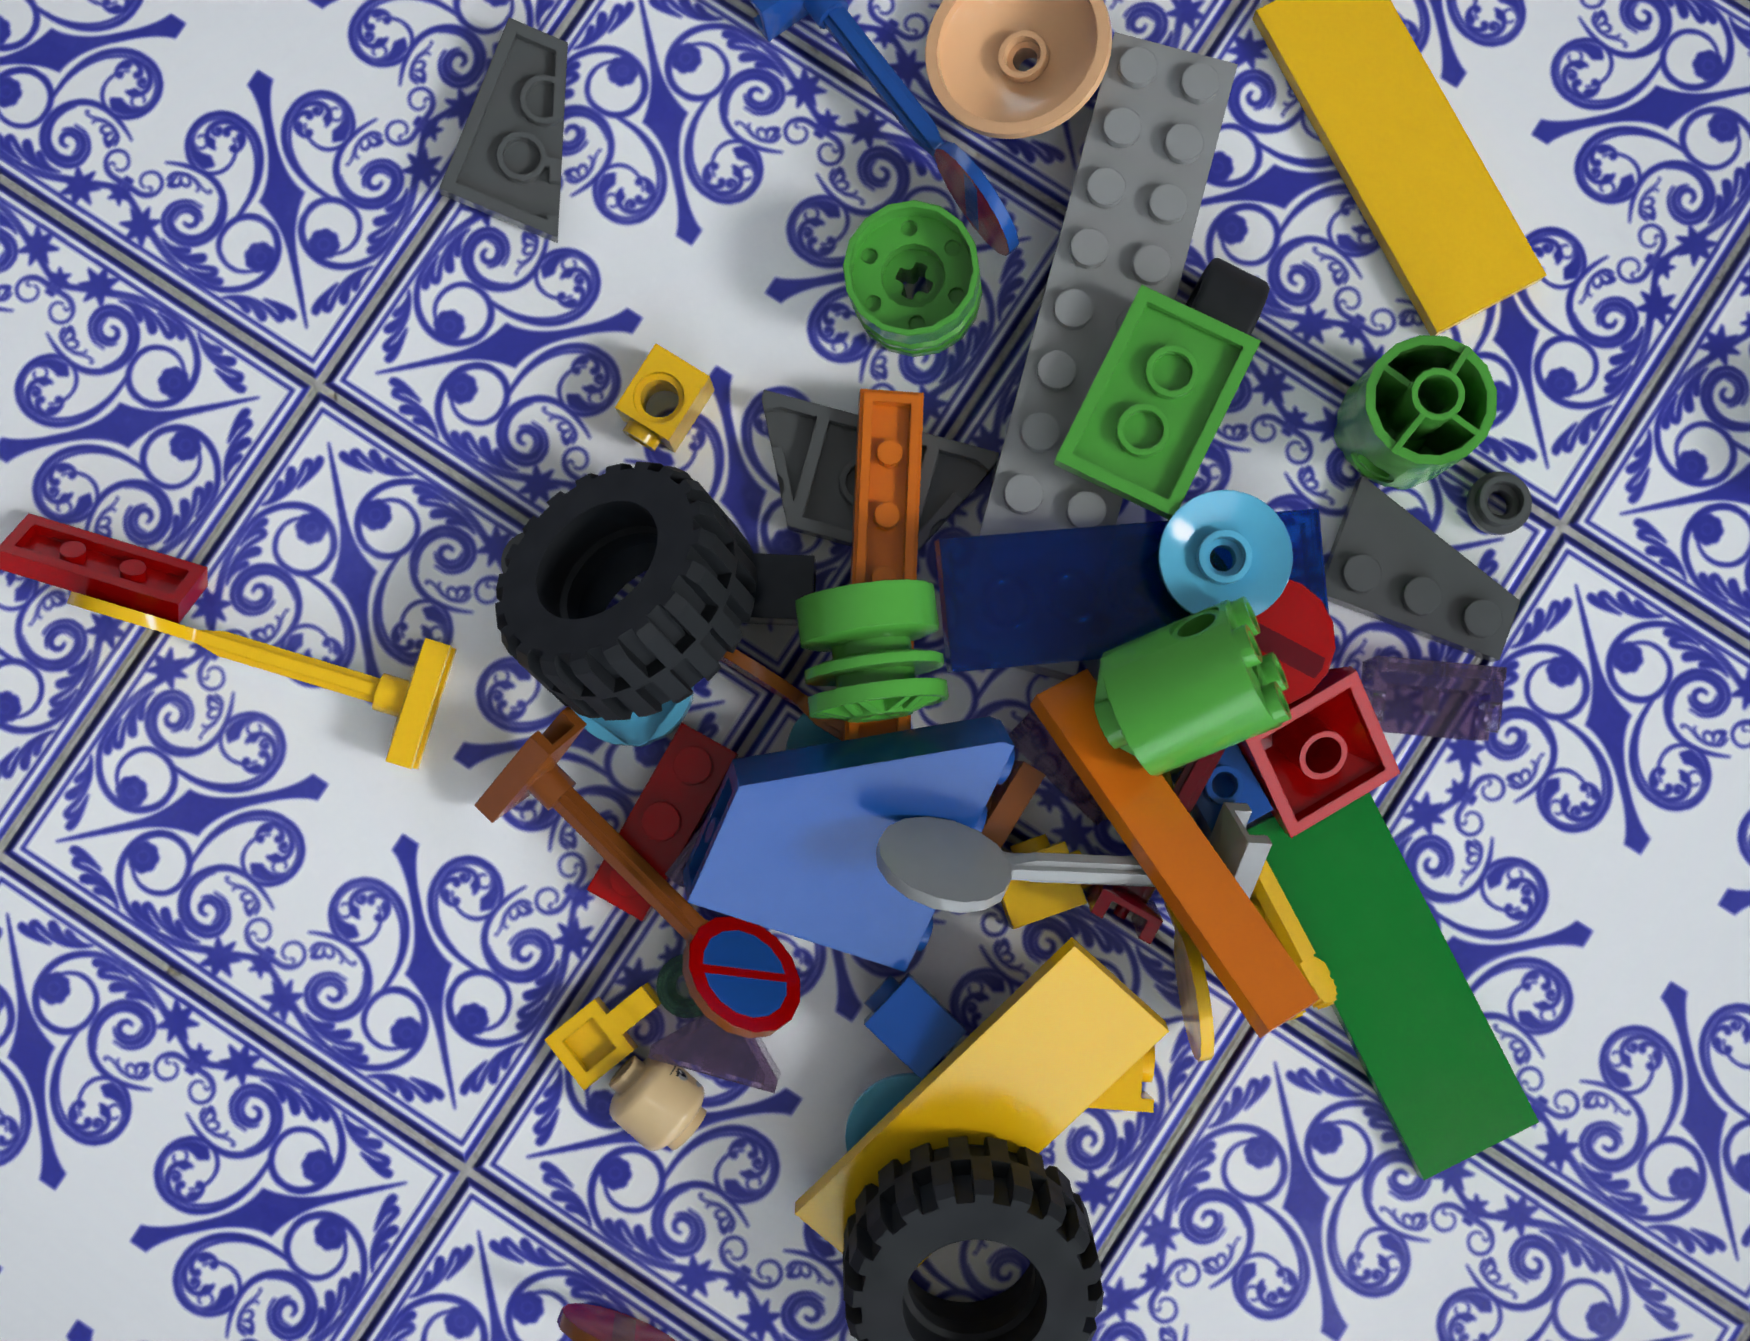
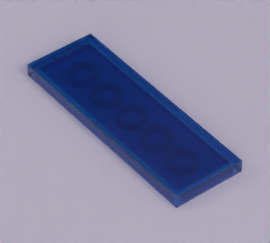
[935,508,1329,673]

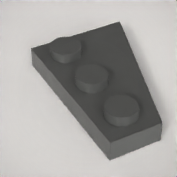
[439,18,568,243]
[1315,476,1520,662]

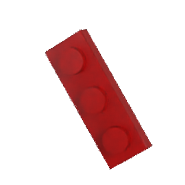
[0,513,208,624]
[587,723,739,921]

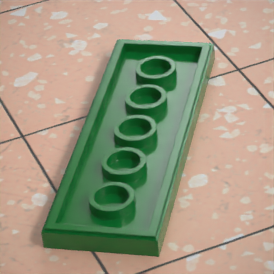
[1246,792,1539,1181]

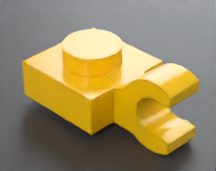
[544,982,664,1090]

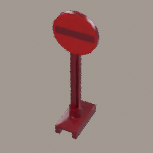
[1086,580,1336,944]

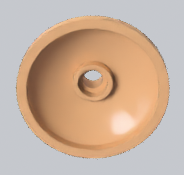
[925,0,1112,139]

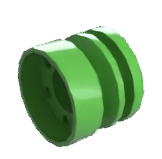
[843,200,983,357]
[795,579,949,723]

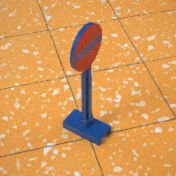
[749,0,1019,256]

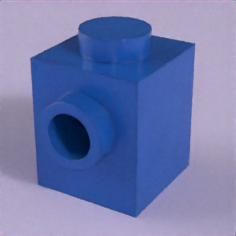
[1171,744,1274,841]
[864,972,967,1080]

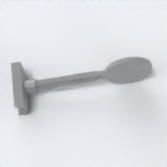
[876,802,1272,913]

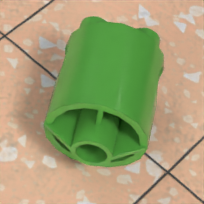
[1334,335,1497,490]
[1094,596,1292,776]

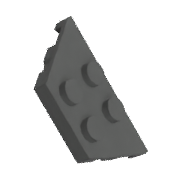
[762,390,999,552]

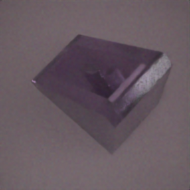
[648,1014,781,1093]

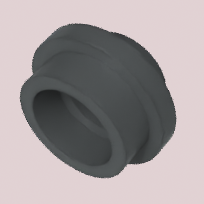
[1466,471,1532,535]

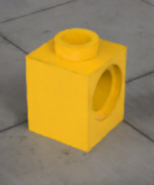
[615,344,715,452]

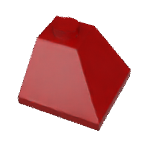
[1237,666,1401,838]

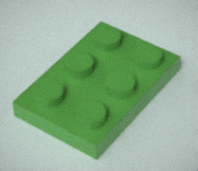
[1054,284,1261,520]

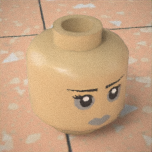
[609,1053,707,1151]

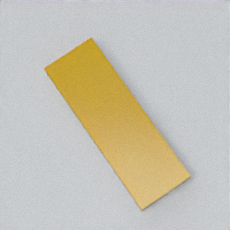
[1252,0,1547,336]
[795,937,1169,1267]

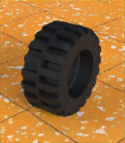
[495,462,757,721]
[843,1136,1104,1341]

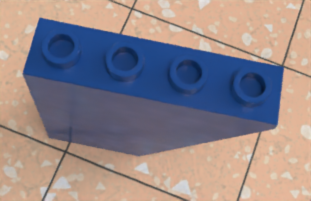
[683,716,1015,972]

